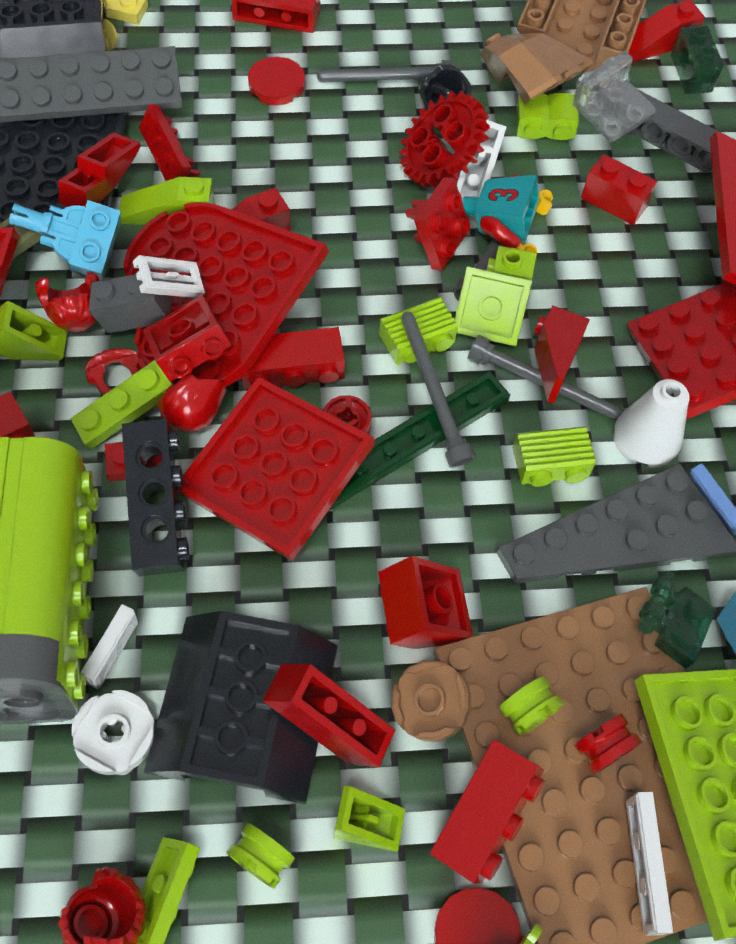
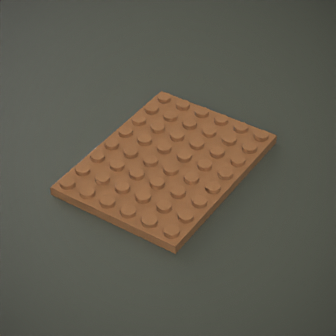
[434,587,708,944]

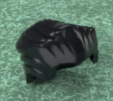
[418,65,472,110]

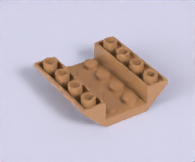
[517,0,647,74]

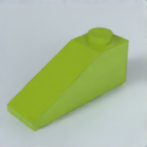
[119,177,215,225]

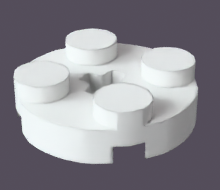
[72,690,156,776]

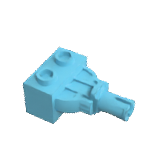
[9,200,122,281]

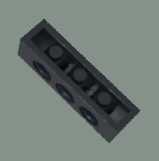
[122,419,190,576]

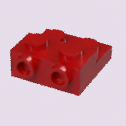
[143,295,232,382]

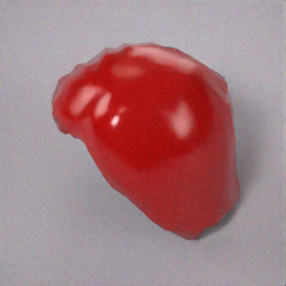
[158,374,227,432]

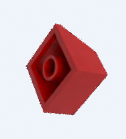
[378,556,473,649]

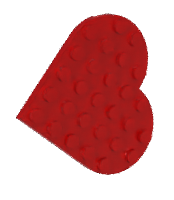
[123,203,329,387]

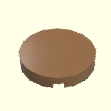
[391,661,471,742]

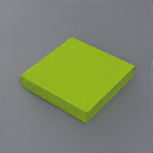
[455,267,532,347]

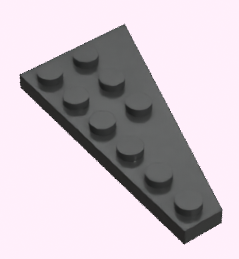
[497,464,736,584]

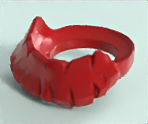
[85,347,142,395]

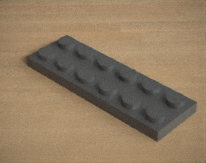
[0,46,182,123]

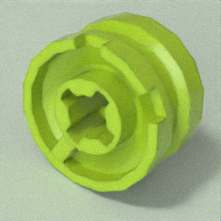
[498,676,564,737]
[226,823,295,890]

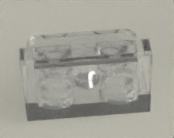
[573,51,656,141]

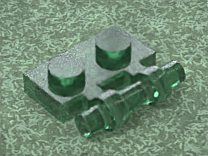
[638,571,716,669]

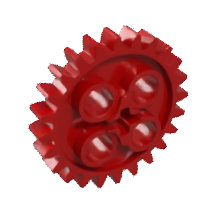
[399,91,490,189]

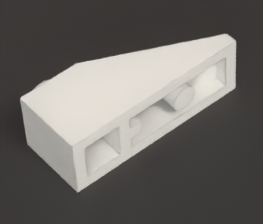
[456,120,506,200]

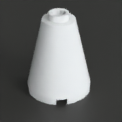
[613,379,689,468]

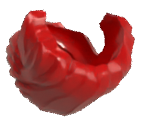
[35,272,100,333]
[57,866,146,944]

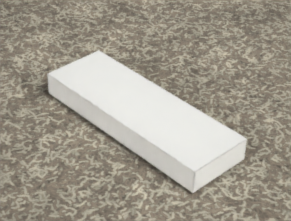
[626,792,673,936]

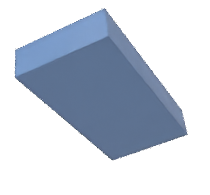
[690,463,736,536]

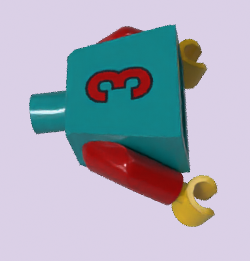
[462,175,553,253]

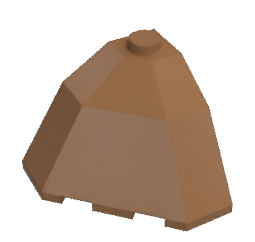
[480,33,593,104]

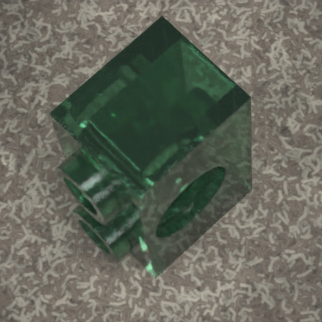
[671,26,724,94]

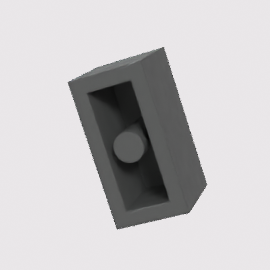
[89,271,172,333]

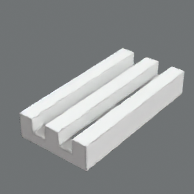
[133,255,205,298]
[81,604,138,690]

